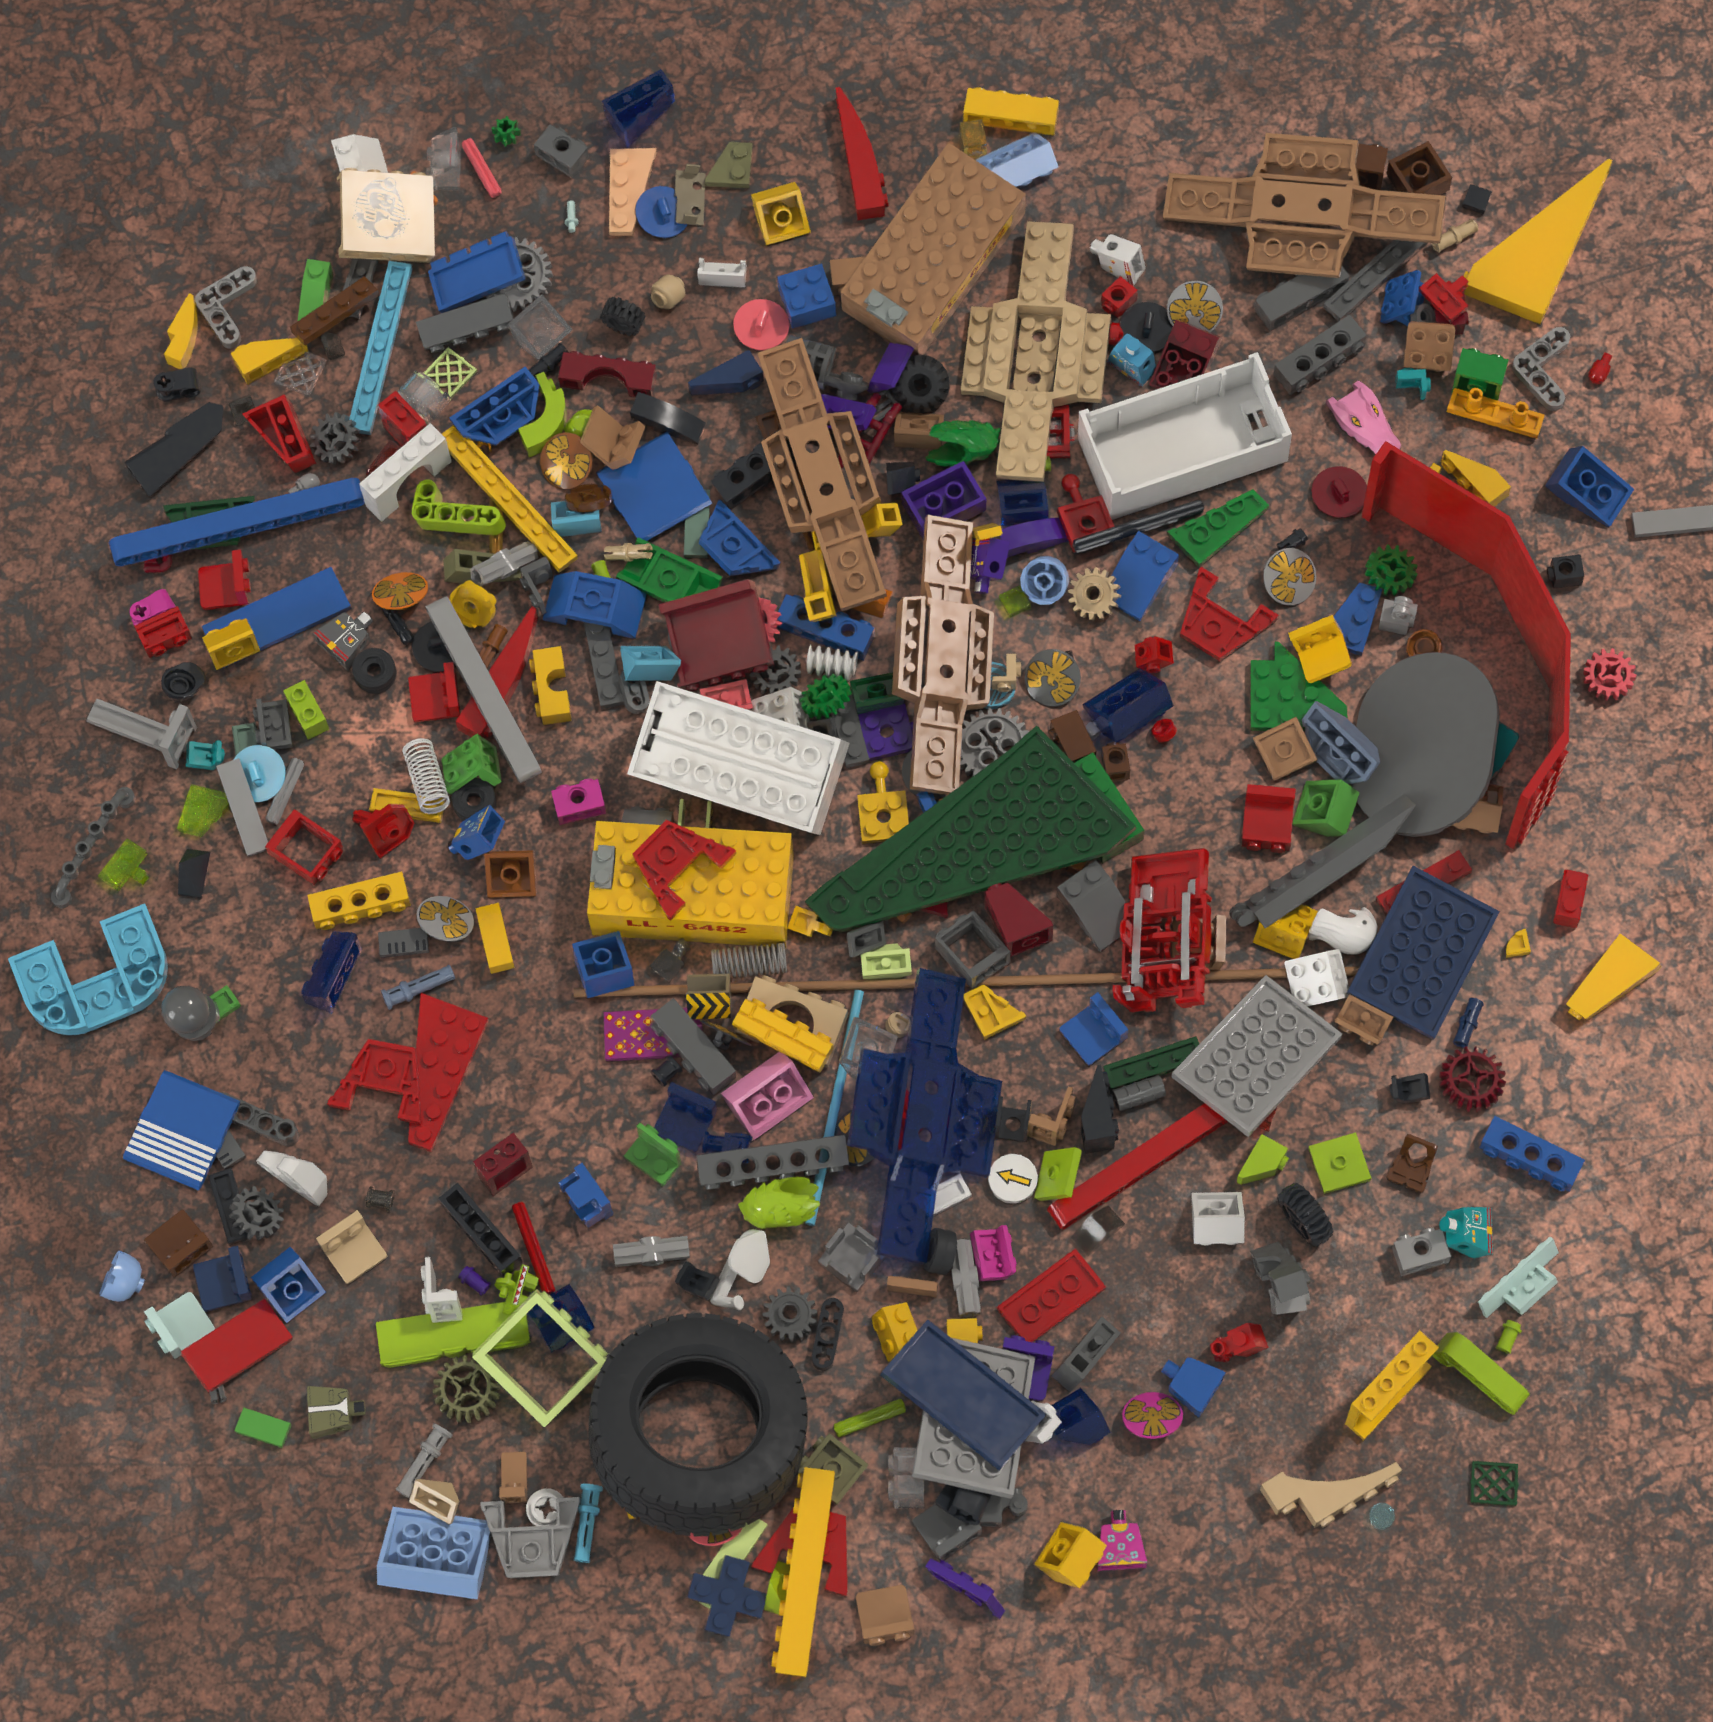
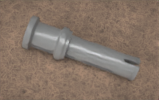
[395,1423,453,1498]

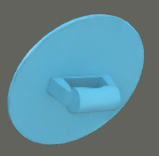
[233,745,286,802]

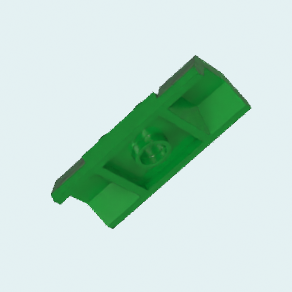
[616,537,722,603]

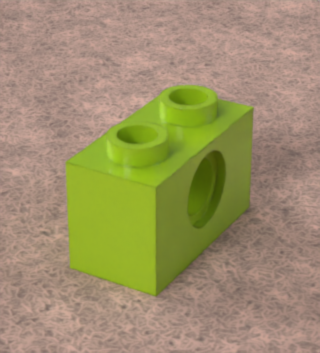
[283,680,329,740]

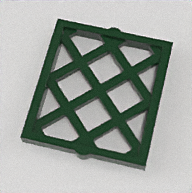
[1470,1461,1519,1506]

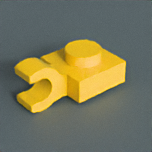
[787,906,833,937]

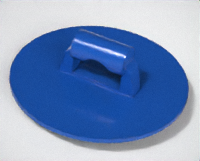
[635,186,688,238]

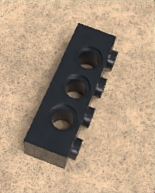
[711,429,796,510]
[438,1182,523,1278]

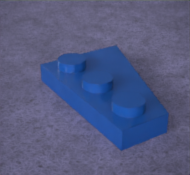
[1334,582,1382,656]

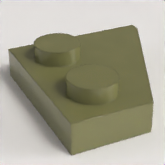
[705,142,753,188]

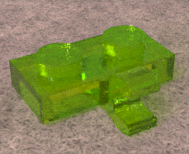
[98,838,149,892]

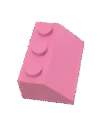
[721,1052,814,1140]

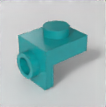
[1395,368,1431,400]
[186,740,225,770]

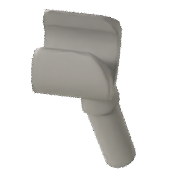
[1086,709,1107,741]

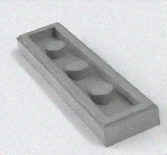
[1631,505,1713,538]
[216,758,268,857]

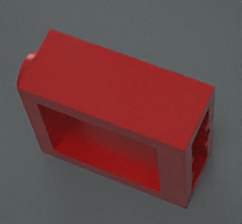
[265,809,343,885]

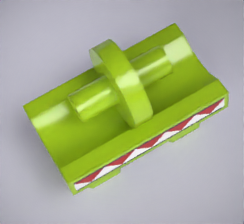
[495,1264,539,1314]

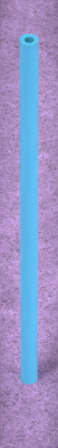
[805,990,864,1226]

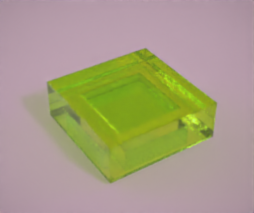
[999,585,1031,618]

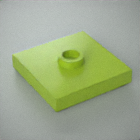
[1308,1132,1371,1194]
[1034,1147,1082,1201]

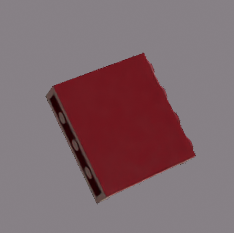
[658,579,774,692]

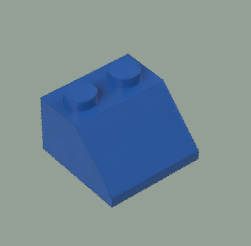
[250,1247,326,1323]

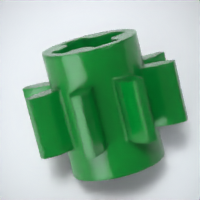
[491,116,521,147]

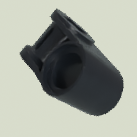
[153,367,201,402]

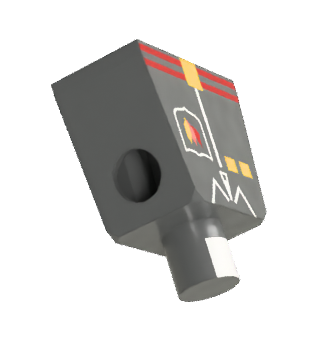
[313,612,373,671]

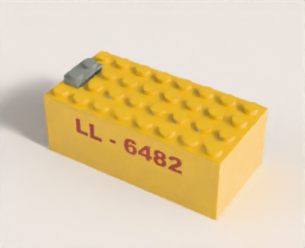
[587,821,794,948]

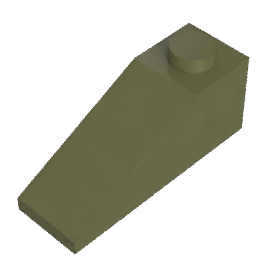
[443,549,521,584]

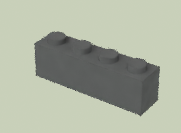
[1254,266,1350,331]
[416,293,515,353]
[650,998,736,1096]

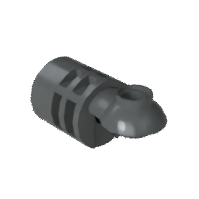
[786,335,869,400]

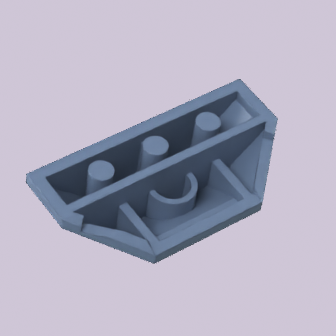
[1302,701,1380,784]

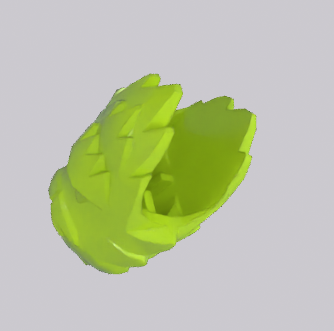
[738,1177,820,1229]

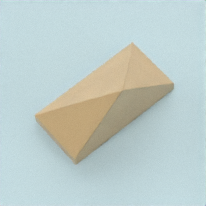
[409,1479,459,1525]

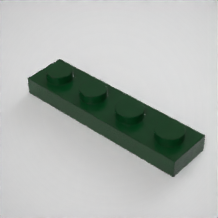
[1103,1036,1199,1091]

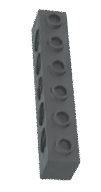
[696,1135,849,1189]

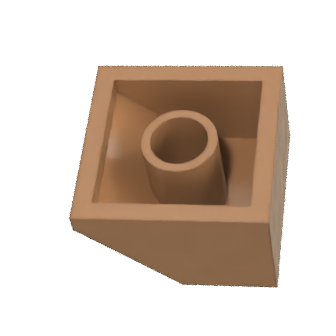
[1452,784,1503,833]

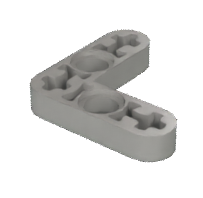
[195,266,257,348]
[1512,327,1570,411]

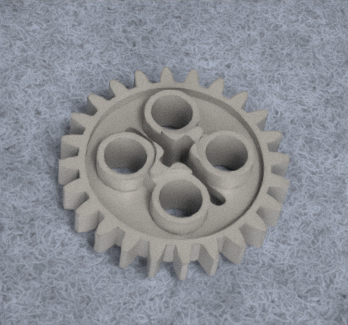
[486,237,553,312]
[960,708,1029,776]

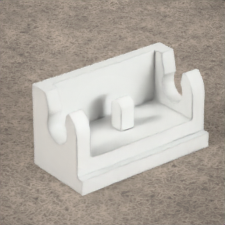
[697,258,747,287]

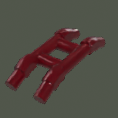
[838,393,902,468]

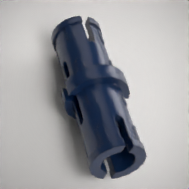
[1453,997,1484,1048]

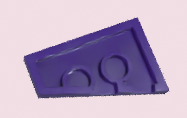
[821,394,876,431]
[925,1558,1005,1619]

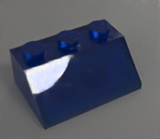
[1082,668,1174,742]
[301,931,362,1014]

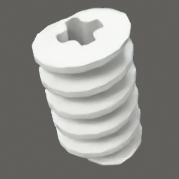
[806,644,858,681]

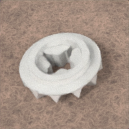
[526,1489,564,1526]

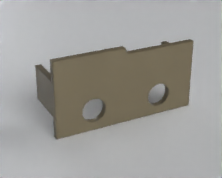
[675,163,706,226]

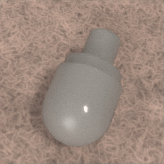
[288,473,320,493]

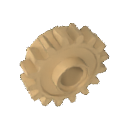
[1068,567,1121,620]

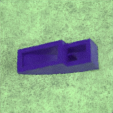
[997,518,1068,558]

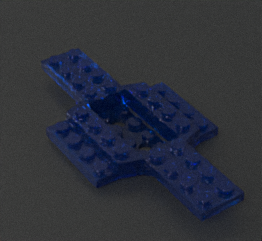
[847,968,1002,1265]

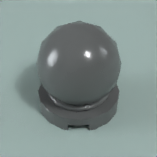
[161,986,220,1041]

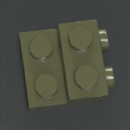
[797,1433,869,1505]

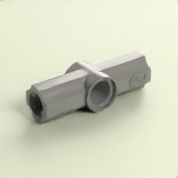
[470,541,538,586]
[613,1236,690,1267]
[951,1239,981,1318]

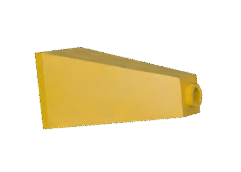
[1566,934,1662,1021]

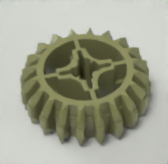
[432,1355,501,1423]

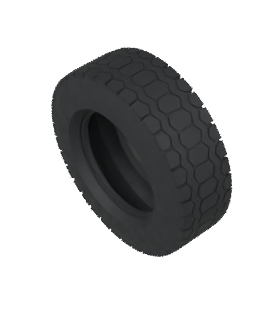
[588,1313,808,1536]

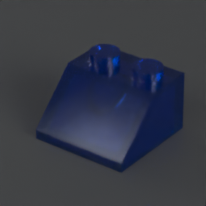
[528,1284,595,1353]

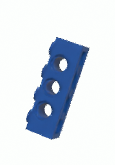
[777,594,875,661]
[1479,1116,1585,1192]

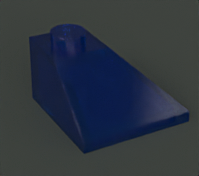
[1051,1388,1111,1445]

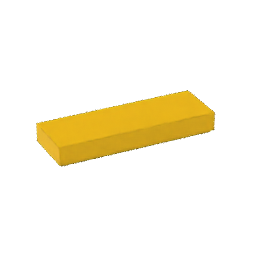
[972,523,1003,540]
[369,788,445,823]

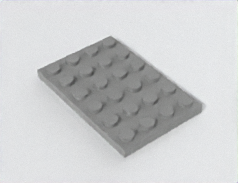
[1172,975,1342,1137]
[912,1338,1035,1499]

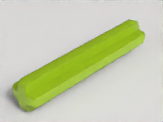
[834,1399,906,1437]

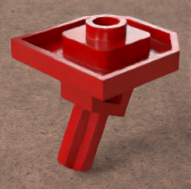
[352,804,415,858]

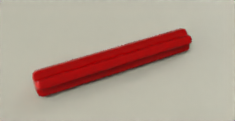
[512,1202,555,1295]

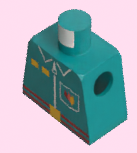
[1439,1207,1493,1259]

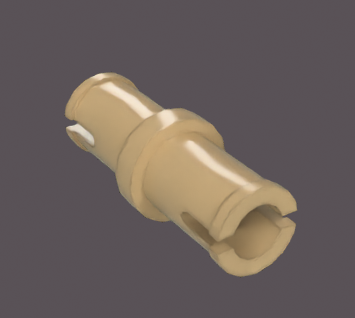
[1432,218,1478,252]
[604,543,653,562]

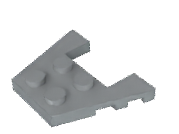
[480,1497,580,1578]

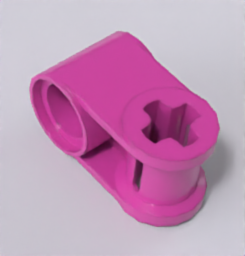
[129,589,176,626]

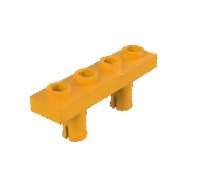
[1447,388,1545,439]

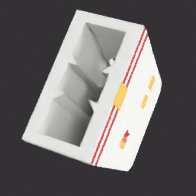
[1090,234,1146,286]

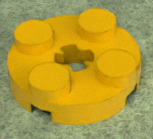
[449,580,497,628]

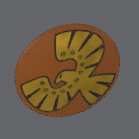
[540,432,592,489]

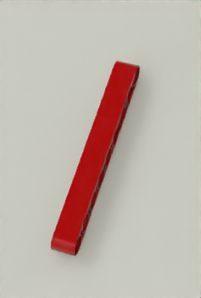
[1047,1103,1228,1230]

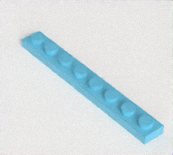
[349,261,412,435]

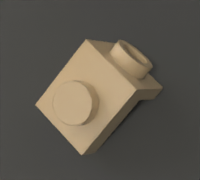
[992,654,1021,692]

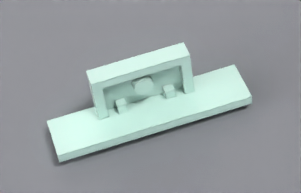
[1478,1237,1559,1318]

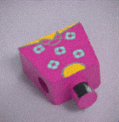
[1098,1510,1147,1571]

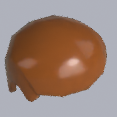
[1406,629,1443,657]

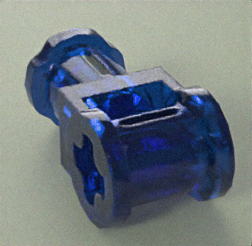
[702,1131,754,1163]

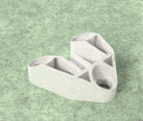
[256,1150,327,1206]

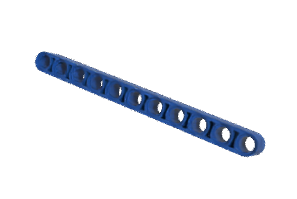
[109,478,365,566]

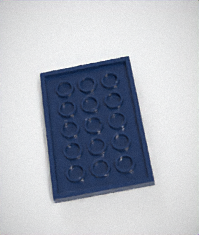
[1346,866,1500,1040]

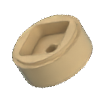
[885,1012,911,1038]

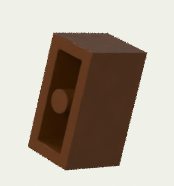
[1048,710,1097,763]

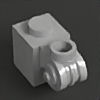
[1378,596,1418,635]

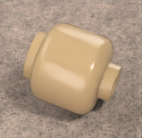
[651,274,685,309]

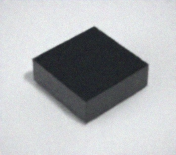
[1462,184,1492,214]

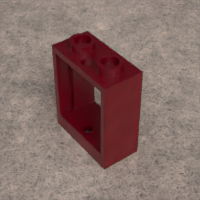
[473,1132,533,1196]

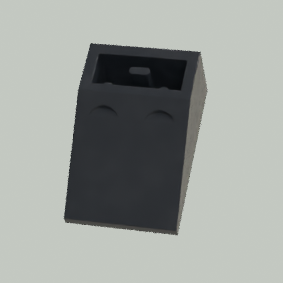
[1080,1065,1119,1154]

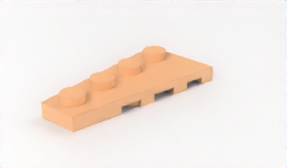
[609,148,657,236]

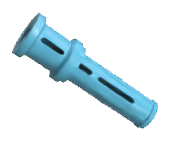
[573,1484,603,1563]

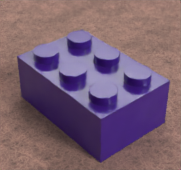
[901,461,987,541]

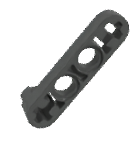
[220,1092,300,1147]

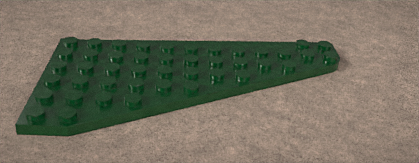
[805,725,1136,932]

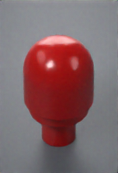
[1588,353,1612,384]

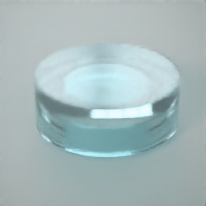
[1369,1503,1395,1530]

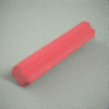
[462,138,502,198]

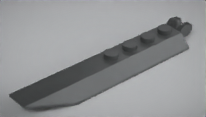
[1229,794,1416,928]

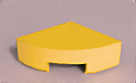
[1505,929,1531,958]

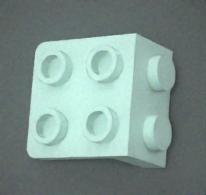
[144,1292,215,1359]

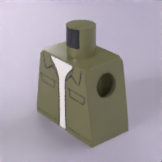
[307,1386,366,1439]

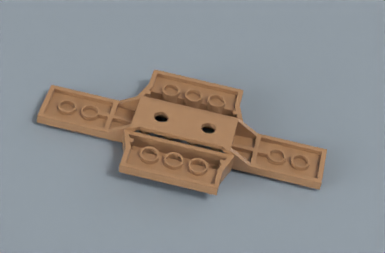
[1163,133,1447,278]

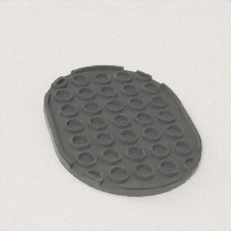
[1351,652,1500,837]

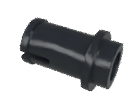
[1276,528,1308,550]

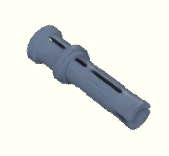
[380,965,455,1010]

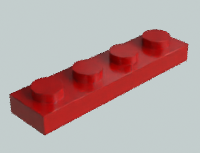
[1376,850,1472,915]

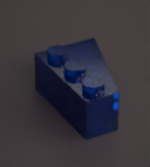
[601,69,676,148]

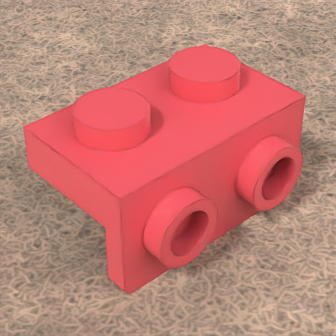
[699,679,753,710]

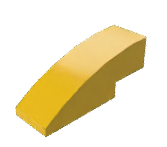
[164,293,198,369]
[475,903,515,974]

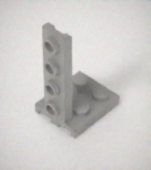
[86,699,197,769]

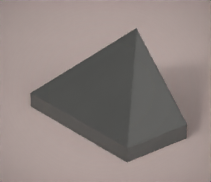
[847,921,886,957]

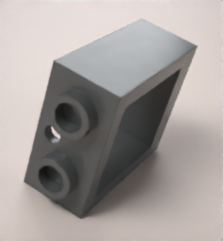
[935,910,1010,989]

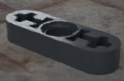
[812,1298,844,1371]

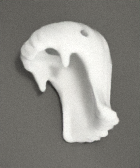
[1309,907,1377,954]

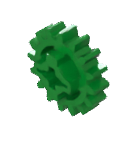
[1365,544,1418,596]
[799,674,852,720]

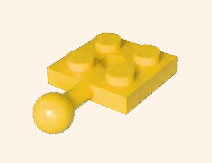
[857,761,909,844]

